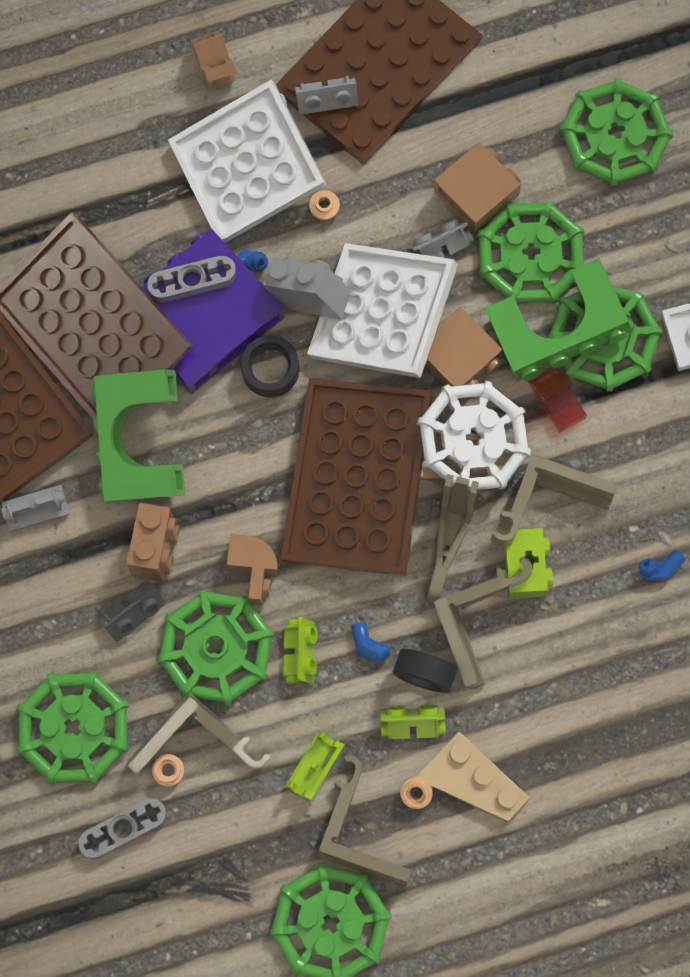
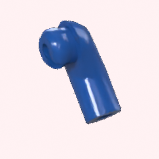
[236,250,268,271]
[639,550,686,581]
[351,622,390,662]

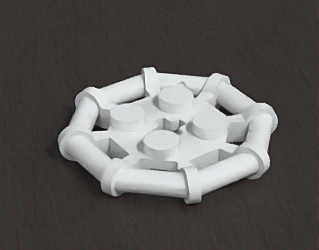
[417,381,531,490]

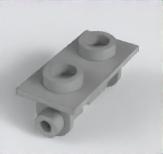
[295,76,359,115]
[408,219,474,258]
[1,485,70,532]

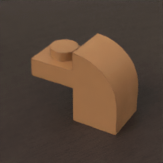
[190,31,237,90]
[227,534,279,606]

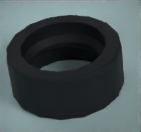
[240,335,300,398]
[393,649,457,693]

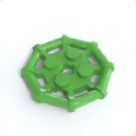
[559,78,673,186]
[476,200,585,304]
[547,285,663,392]
[157,589,275,705]
[16,671,130,785]
[269,862,392,977]

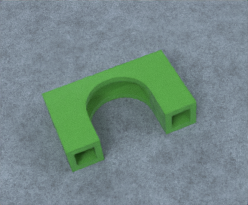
[485,258,631,382]
[91,369,185,502]

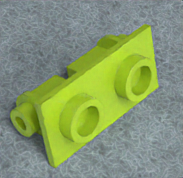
[283,617,318,685]
[380,704,446,740]

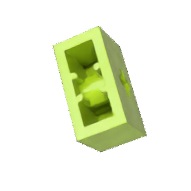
[504,528,553,599]

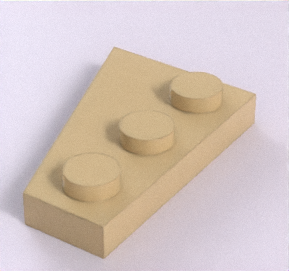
[417,732,530,823]

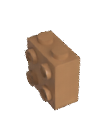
[434,142,521,234]
[425,306,503,387]
[126,503,180,583]

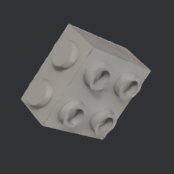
[263,256,351,319]

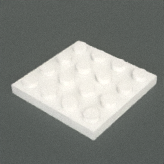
[168,79,327,243]
[307,243,458,378]

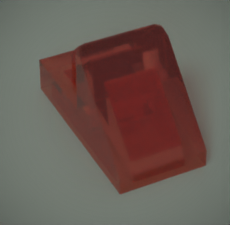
[528,367,587,433]

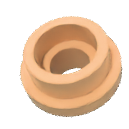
[309,190,340,220]
[152,754,184,787]
[400,776,433,809]

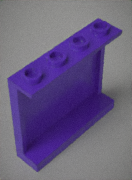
[141,229,285,395]

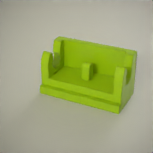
[285,731,345,804]

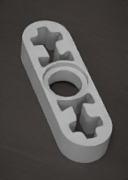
[147,256,236,302]
[79,799,167,859]

